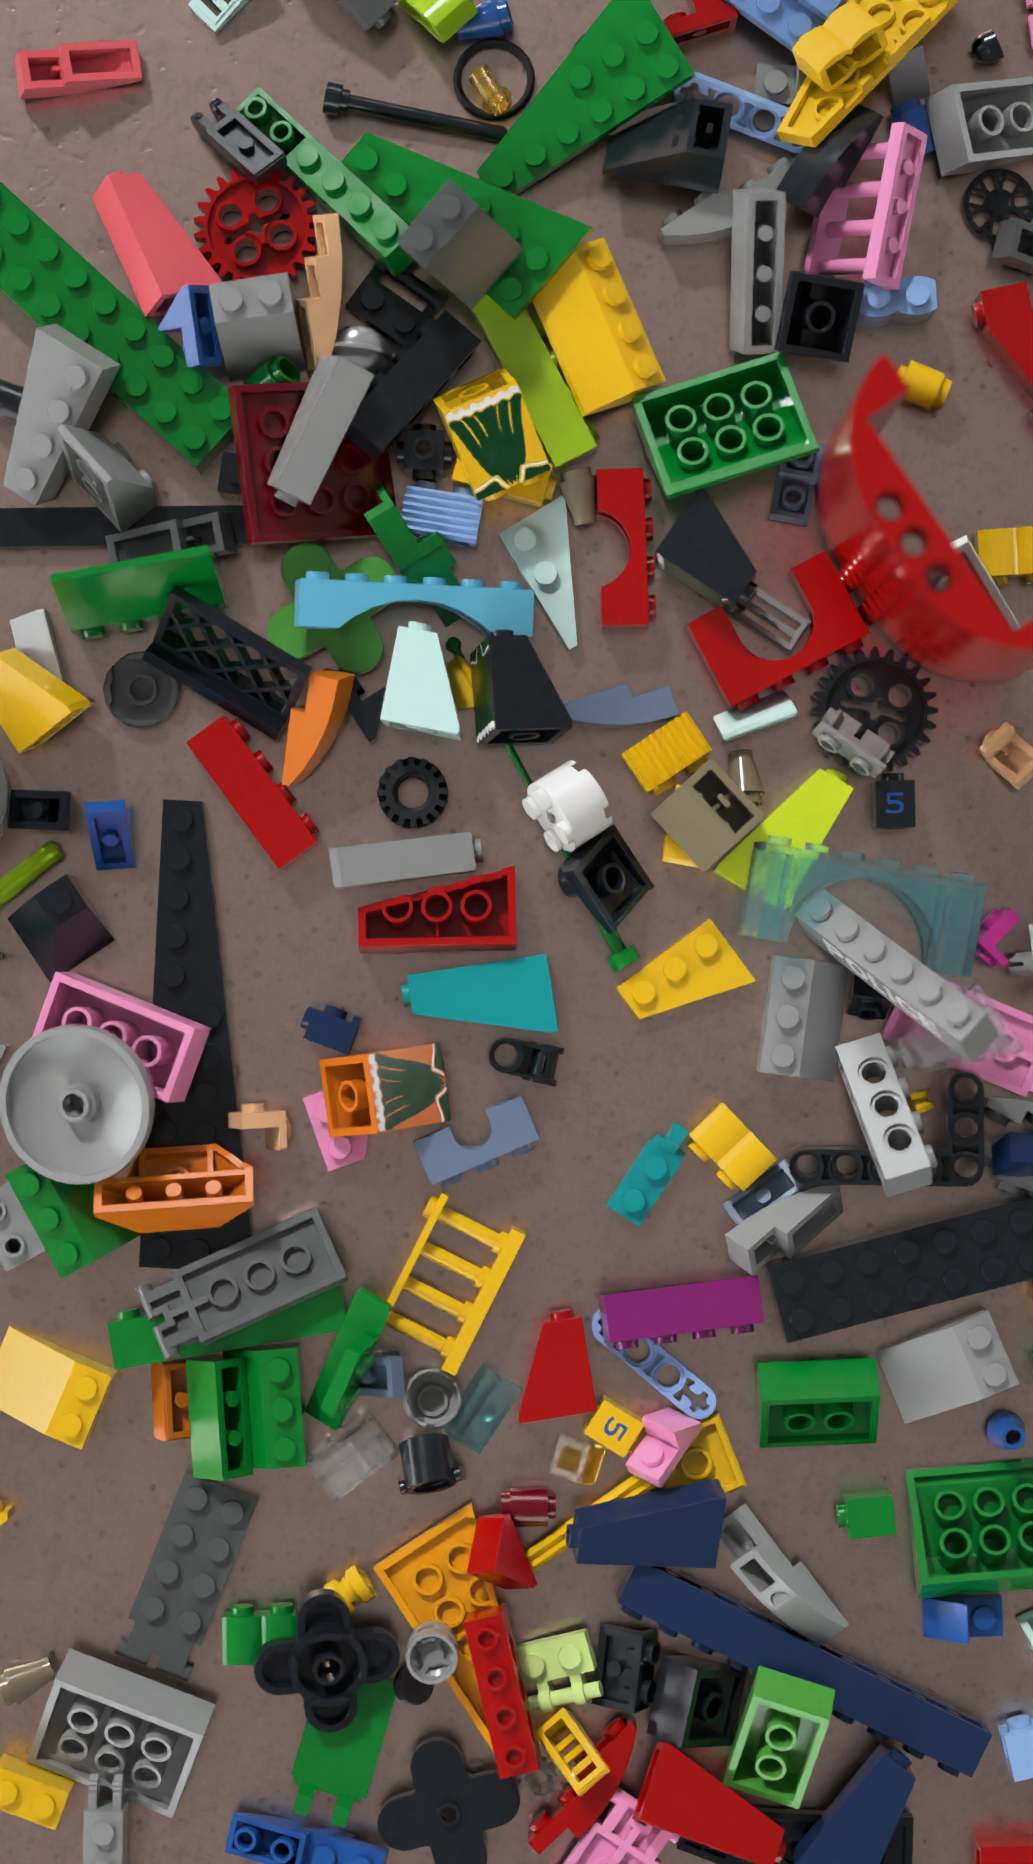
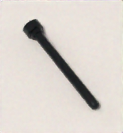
[323,81,508,142]

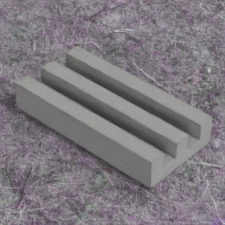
[726,587,812,655]

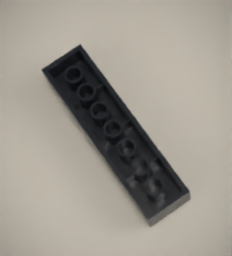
[764,1193,1033,1343]

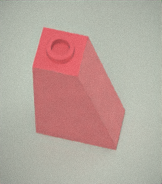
[92,172,223,317]

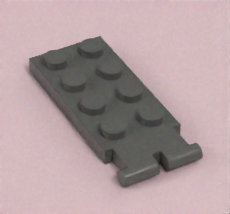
[136,1207,348,1361]
[115,1470,259,1681]

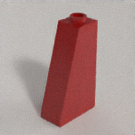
[632,1742,786,1864]

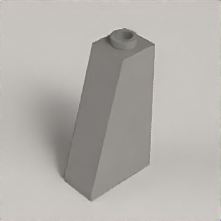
[267,355,374,507]
[329,831,484,890]

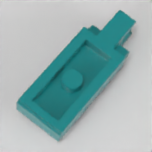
[606,1122,689,1227]

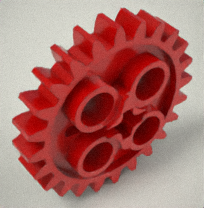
[194,168,317,281]

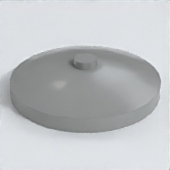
[0,1024,155,1184]

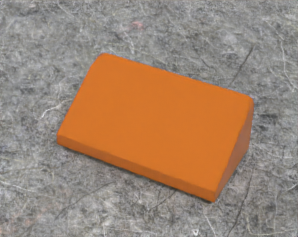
[151,1358,193,1441]

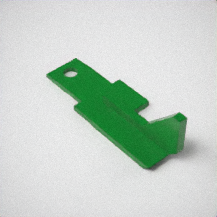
[364,482,461,627]

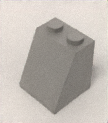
[209,272,306,382]

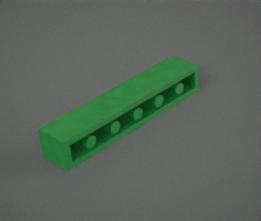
[107,1283,348,1370]

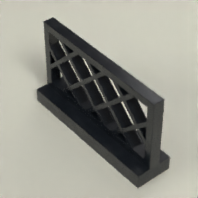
[142,585,312,741]

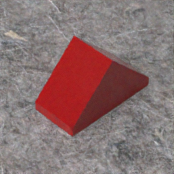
[467,1513,538,1590]

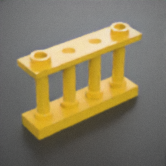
[386,1190,526,1376]

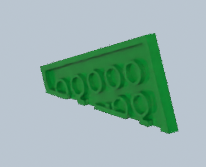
[476,0,696,195]
[341,132,594,320]

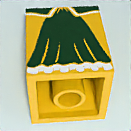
[432,367,551,501]

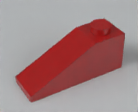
[971,281,1033,400]

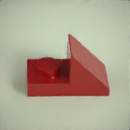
[663,0,738,46]

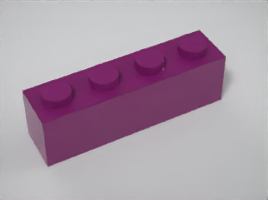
[598,1275,764,1350]

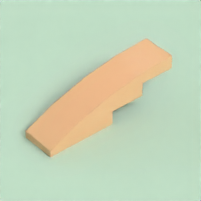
[295,213,342,378]

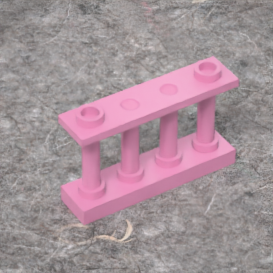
[803,122,928,290]

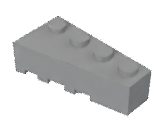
[3,324,121,506]

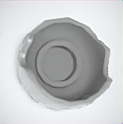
[402,1368,462,1429]

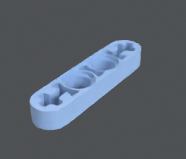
[674,72,805,154]
[591,1309,716,1419]

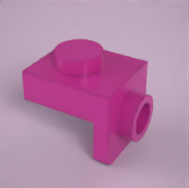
[971,907,1021,969]

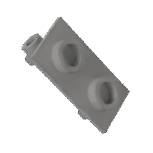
[811,707,895,779]

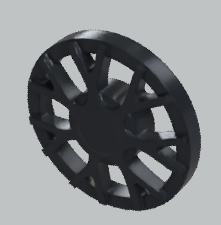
[962,168,1033,242]

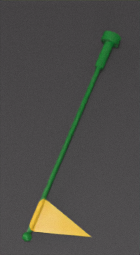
[446,637,641,972]

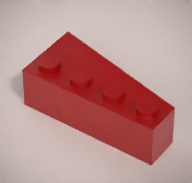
[358,866,516,953]

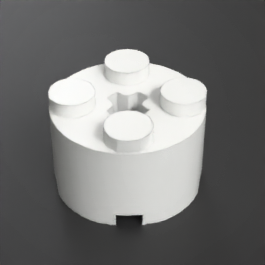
[522,760,613,852]

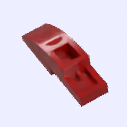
[528,1713,637,1855]

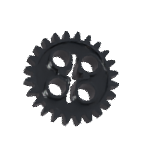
[810,647,938,773]

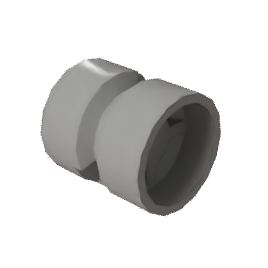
[406,1620,459,1685]

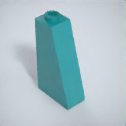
[401,954,558,1033]

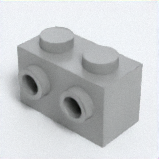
[0,1182,46,1272]

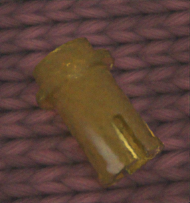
[468,65,512,116]

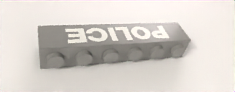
[794,887,999,1064]

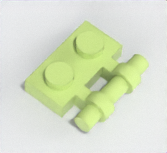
[515,1628,603,1713]

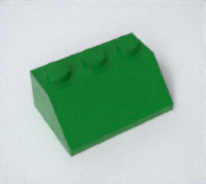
[5,1164,142,1279]
[223,1342,309,1469]
[756,1357,881,1448]

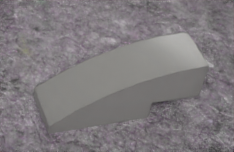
[725,1185,843,1275]

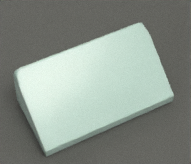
[713,691,798,744]

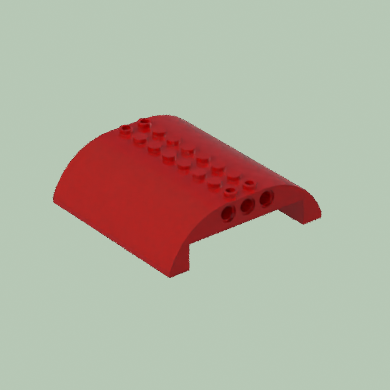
[814,354,1033,684]

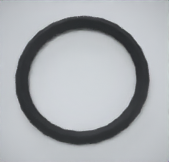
[453,38,535,120]

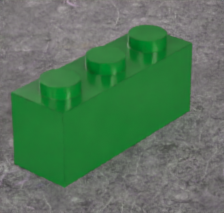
[185,1354,253,1481]

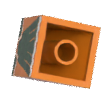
[319,1043,451,1137]

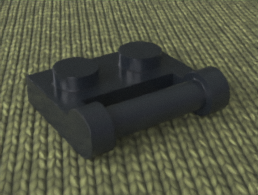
[345,260,449,348]

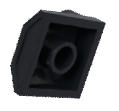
[558,824,654,934]

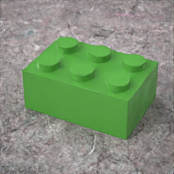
[723,1665,835,1810]

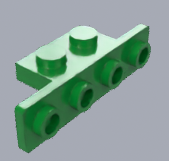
[305,1287,393,1430]

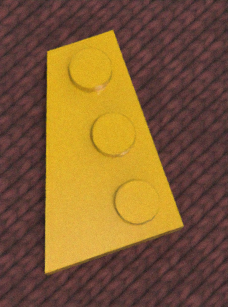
[616,919,756,1019]

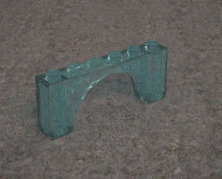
[737,835,987,978]

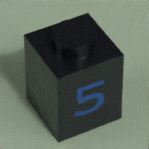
[871,773,916,830]

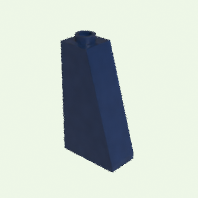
[566,1479,727,1568]
[791,1744,916,1864]

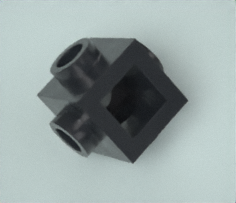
[397,424,452,482]

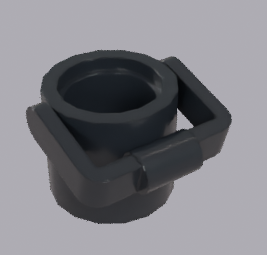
[399,1433,467,1495]

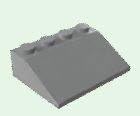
[27,1648,216,1818]

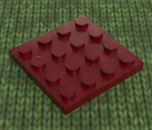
[228,379,396,545]

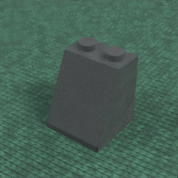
[395,179,524,309]

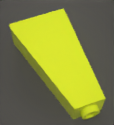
[712,767,854,911]

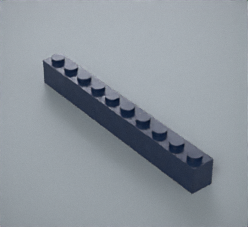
[616,1566,992,1778]

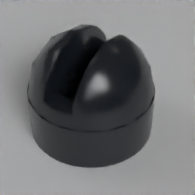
[972,28,1004,64]

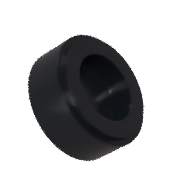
[393,1665,434,1705]

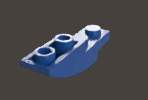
[225,1812,389,1864]

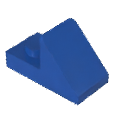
[157,285,223,367]
[85,800,136,870]
[922,1594,1003,1644]

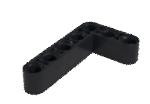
[789,1069,984,1187]

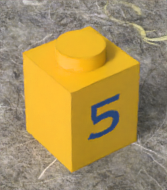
[583,1394,646,1458]

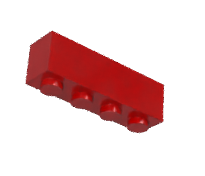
[186,715,319,870]

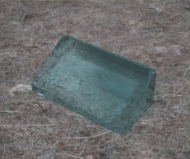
[441,1363,523,1454]

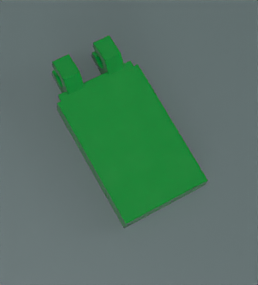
[291,1659,396,1828]

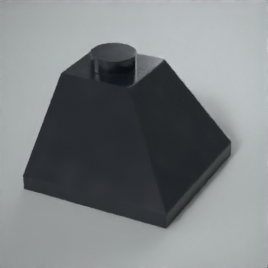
[7,874,116,983]

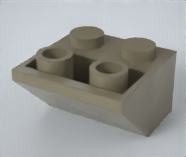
[650,757,765,872]

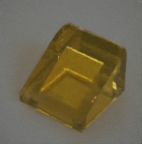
[549,1434,605,1485]

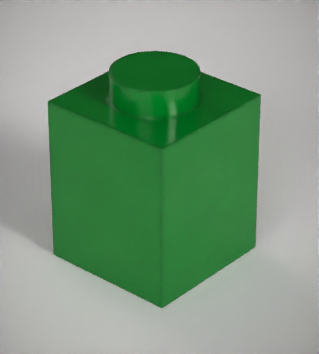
[836,1489,896,1539]

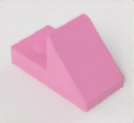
[626,1407,703,1488]

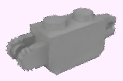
[83,1773,129,1864]

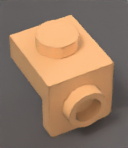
[980,721,1033,790]
[228,1103,291,1150]

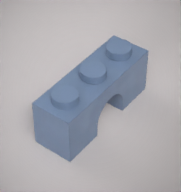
[413,1094,540,1188]

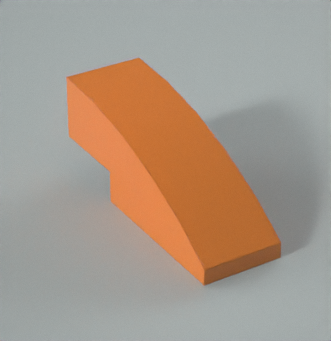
[282,668,355,786]

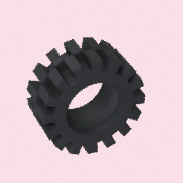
[377,757,448,829]

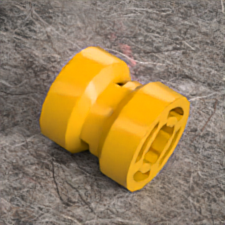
[323,1564,377,1615]

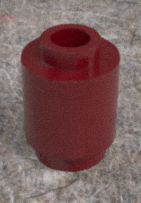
[501,1487,556,1527]

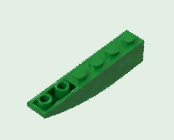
[236,86,415,277]

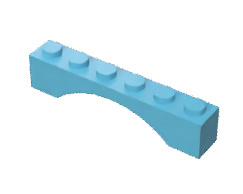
[294,571,534,638]

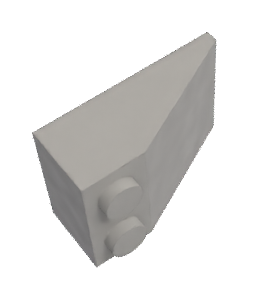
[925,76,1033,176]
[55,423,158,532]
[874,1306,1019,1424]

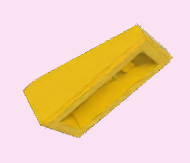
[536,1707,611,1796]

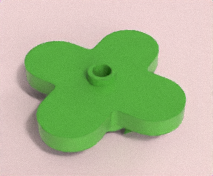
[267,543,396,674]

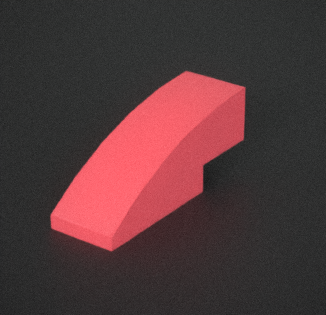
[14,40,142,99]

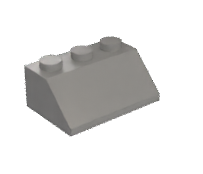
[756,955,849,1082]

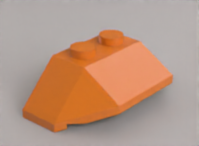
[94,1143,254,1233]

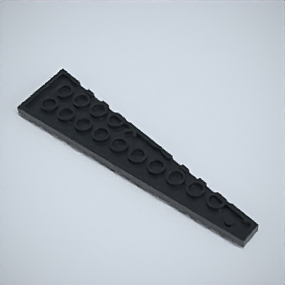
[139,799,253,1269]

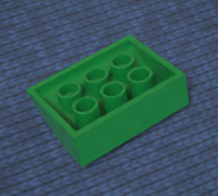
[632,351,819,500]
[50,545,229,640]
[905,1460,1033,1599]

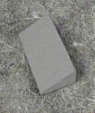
[9,608,67,684]

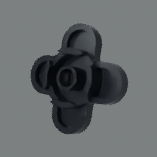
[253,1588,400,1733]
[378,1737,520,1864]

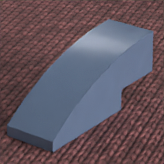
[564,683,679,728]

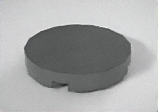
[103,651,182,730]

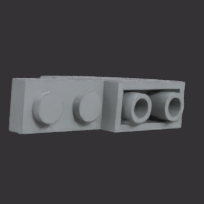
[658,155,798,246]
[720,1503,849,1646]

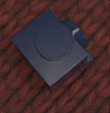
[300,1004,363,1055]

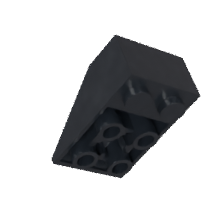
[602,98,733,193]

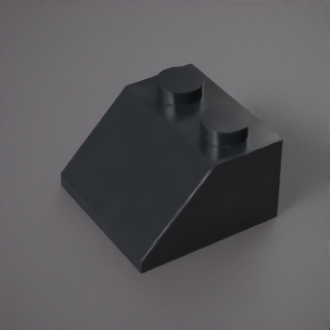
[774,270,865,363]
[647,1655,748,1749]

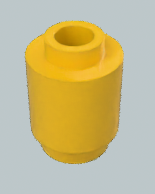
[897,359,953,410]

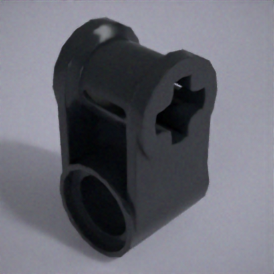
[487,1037,565,1087]

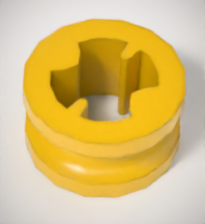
[907,1088,935,1114]

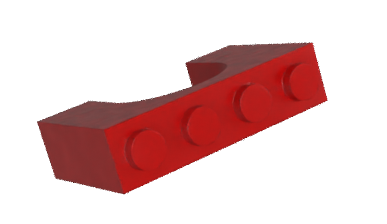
[685,550,870,712]

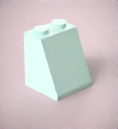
[380,621,463,741]

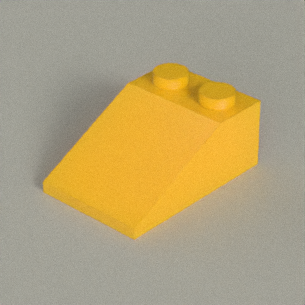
[0,1326,118,1450]

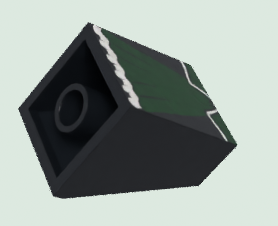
[655,489,758,616]
[470,629,572,746]

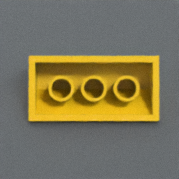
[532,238,666,417]

